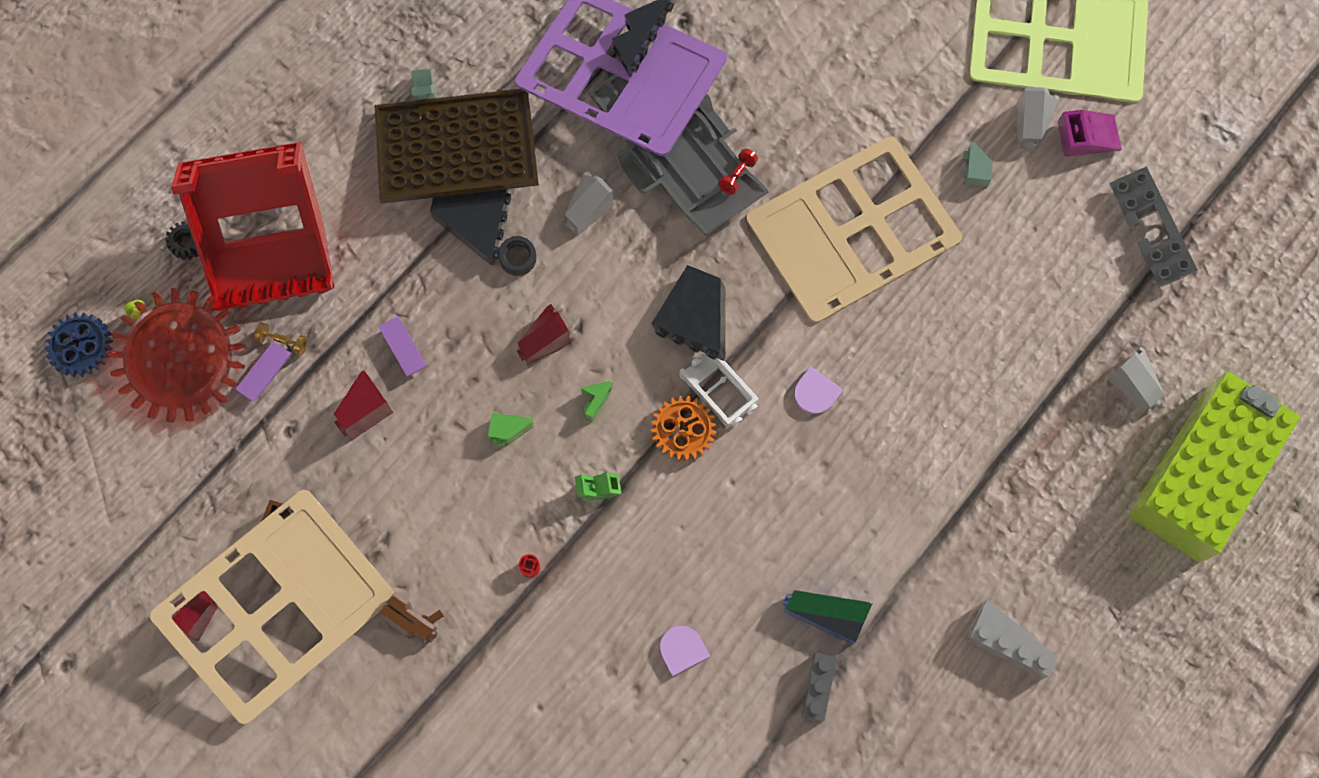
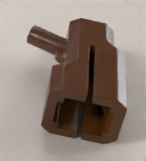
[378,592,444,644]

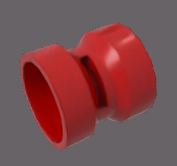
[518,554,541,578]

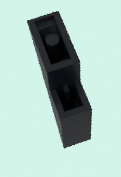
[612,0,674,77]

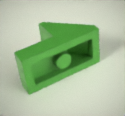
[581,381,613,422]

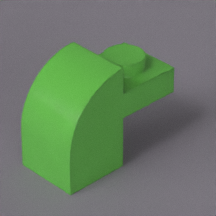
[575,472,622,501]

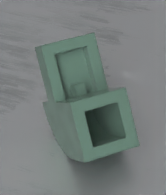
[411,68,435,100]

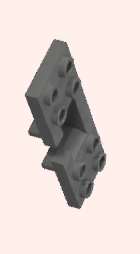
[1109,166,1198,288]

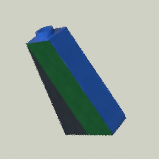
[782,590,872,645]

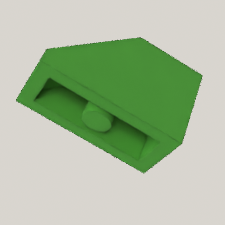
[488,413,534,446]

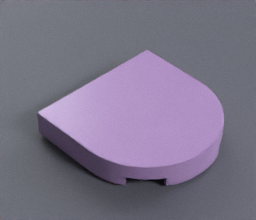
[795,366,843,414]
[660,626,710,677]

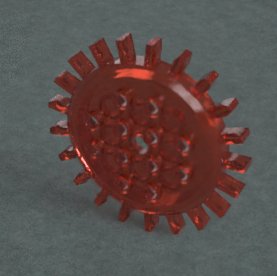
[108,288,246,423]

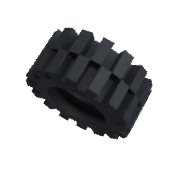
[165,221,198,260]

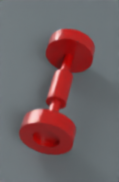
[718,148,758,195]

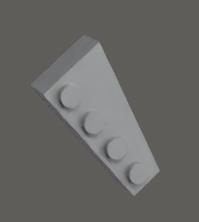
[965,599,1058,679]

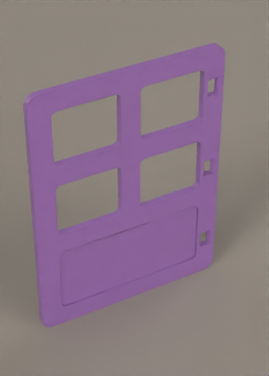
[515,0,727,156]

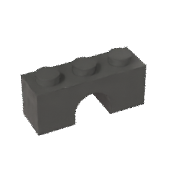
[801,652,837,723]

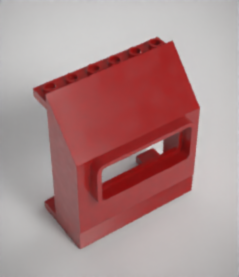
[171,142,335,312]

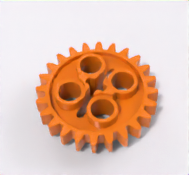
[651,395,717,462]

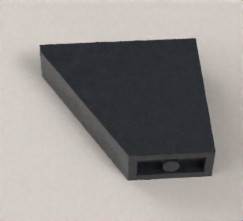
[430,189,512,265]
[651,265,726,361]

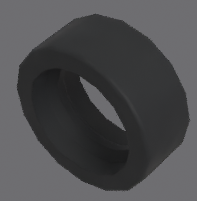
[498,236,536,276]

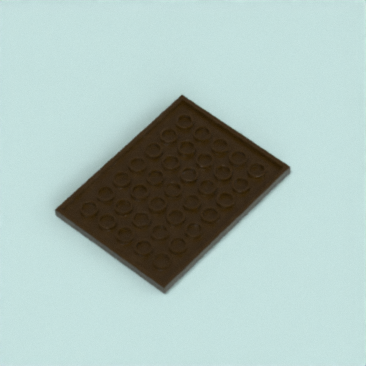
[374,89,539,204]

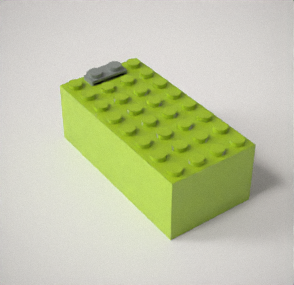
[1127,371,1302,562]

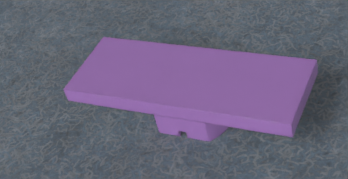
[378,316,427,377]
[236,341,291,402]

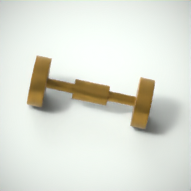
[254,322,308,356]

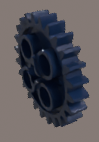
[44,312,114,377]

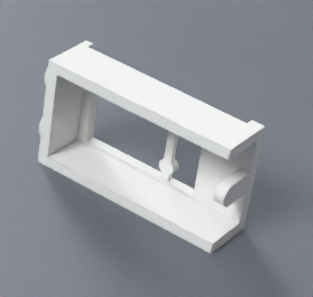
[679,354,759,429]

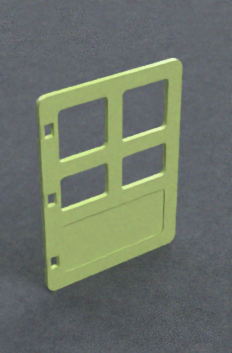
[970,0,1148,103]

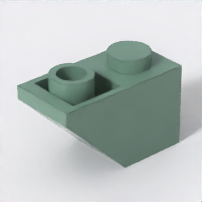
[962,142,993,188]

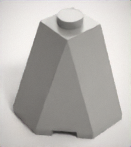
[1016,87,1059,149]
[565,172,613,235]
[1109,347,1164,412]

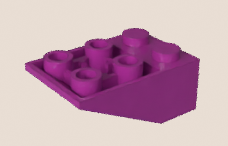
[1057,110,1122,157]

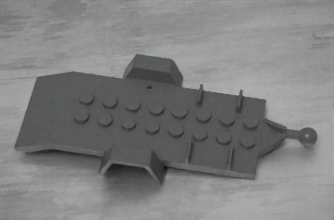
[589,57,769,236]

